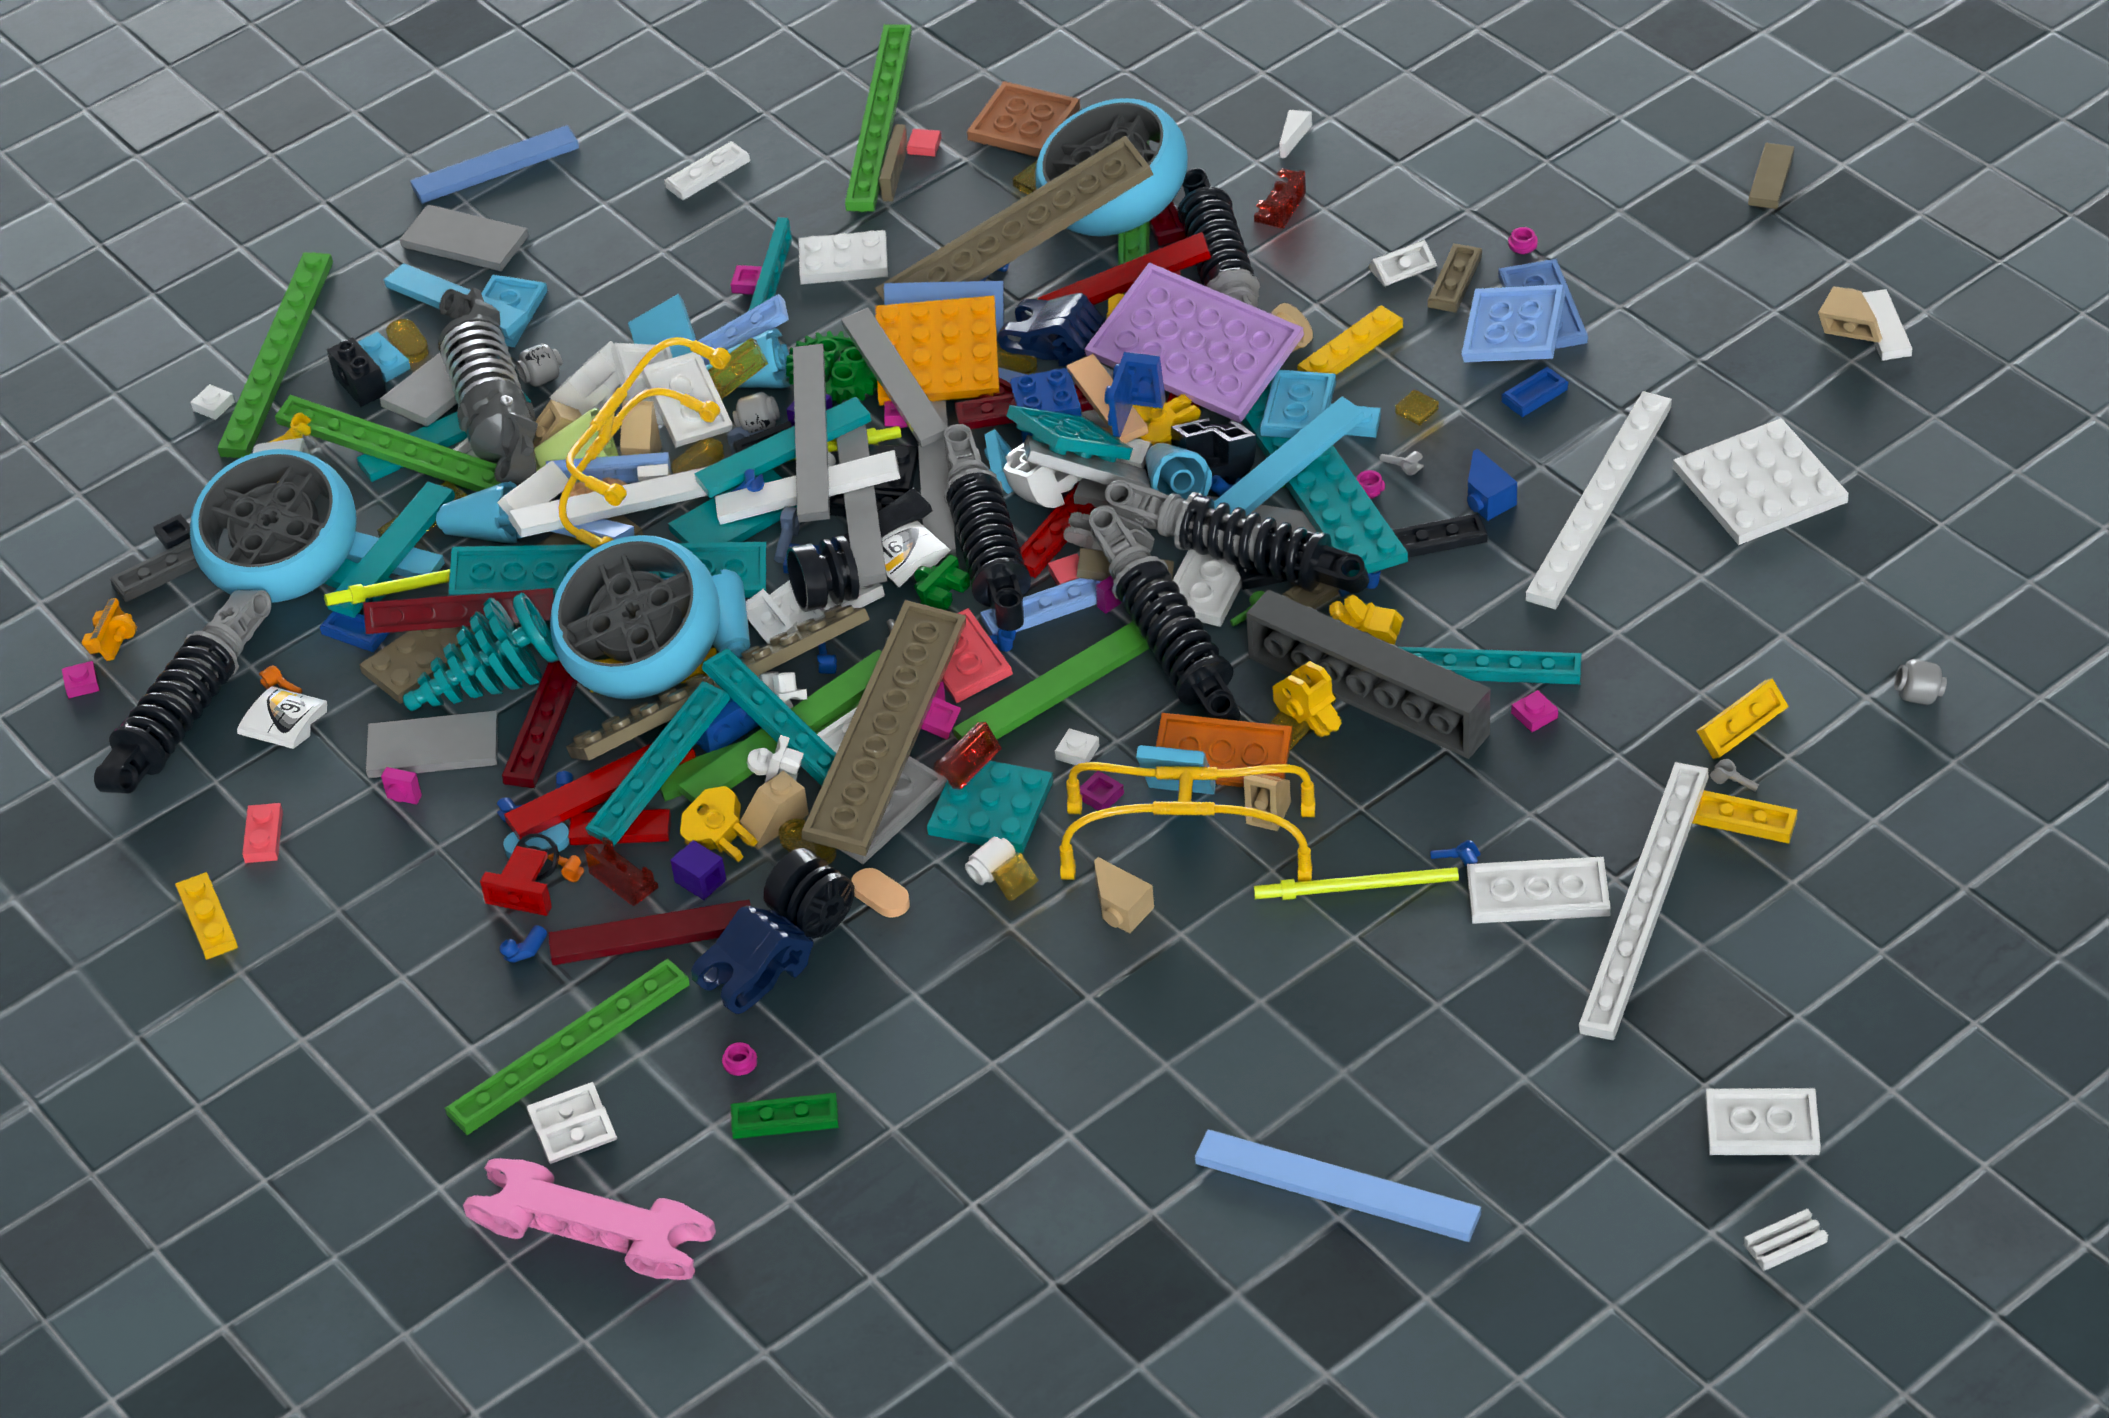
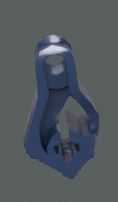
[997,293,1106,366]
[691,905,814,1014]

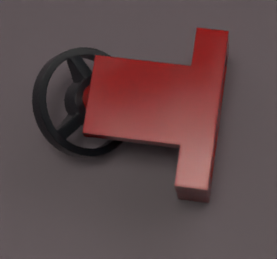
[480,833,559,916]

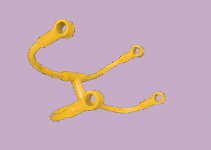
[559,337,731,549]
[1059,762,1315,882]

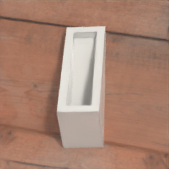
[1280,110,1312,158]

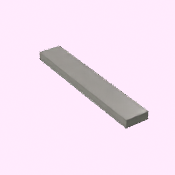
[841,307,947,447]

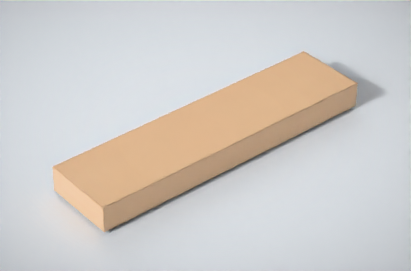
[1066,354,1148,443]

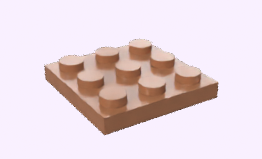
[967,81,1080,157]

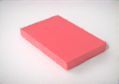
[941,608,1013,704]

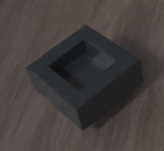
[153,514,190,550]

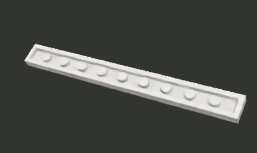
[1526,391,1672,610]
[1579,762,1709,1041]

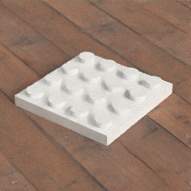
[1673,418,1849,545]

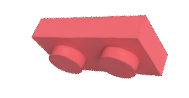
[242,803,283,863]

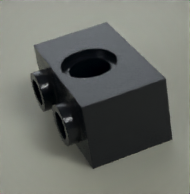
[327,337,386,407]

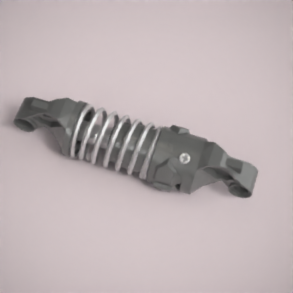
[438,288,538,486]

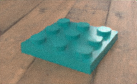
[1006,405,1133,462]
[927,755,1054,853]

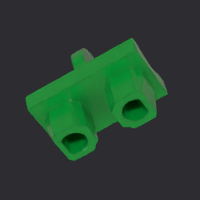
[914,554,970,610]

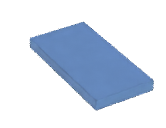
[1498,259,1588,349]
[884,281,1004,342]

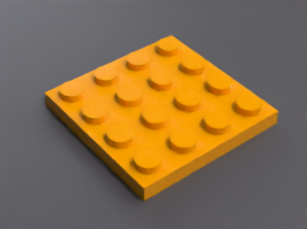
[875,296,1000,406]

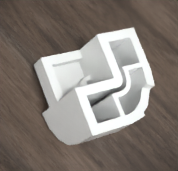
[550,341,621,415]
[1003,442,1083,508]

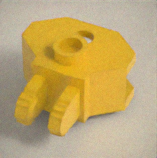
[1133,394,1201,446]
[1329,594,1404,645]
[1273,661,1342,738]
[680,786,758,862]

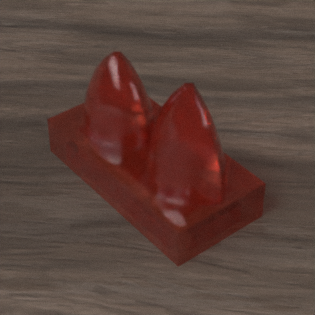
[933,722,1002,789]

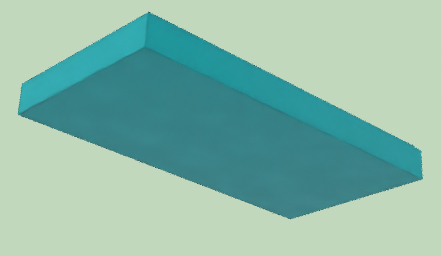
[668,469,797,543]

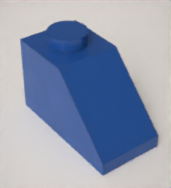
[1467,449,1517,521]

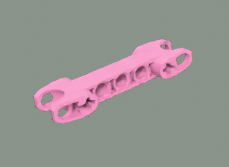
[463,1158,716,1280]

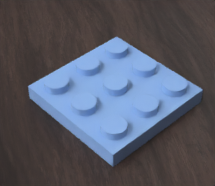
[1462,285,1565,362]

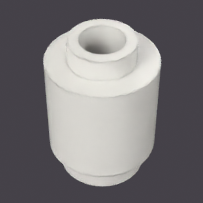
[965,837,1015,885]

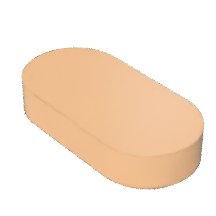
[851,868,910,918]

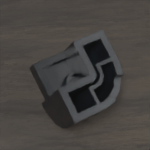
[1171,418,1256,485]

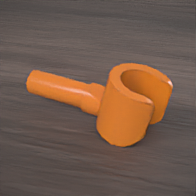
[259,665,302,694]
[547,854,585,882]

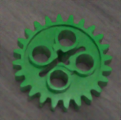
[786,331,878,405]

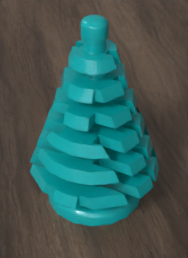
[403,592,559,711]

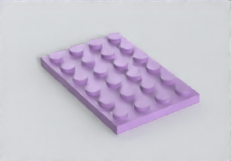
[1085,263,1304,423]

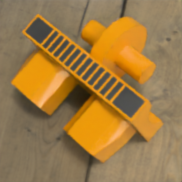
[82,598,137,661]

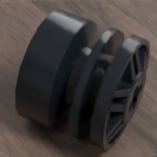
[786,535,860,612]
[763,848,855,939]

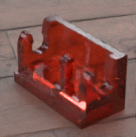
[1254,169,1306,229]
[584,837,659,907]

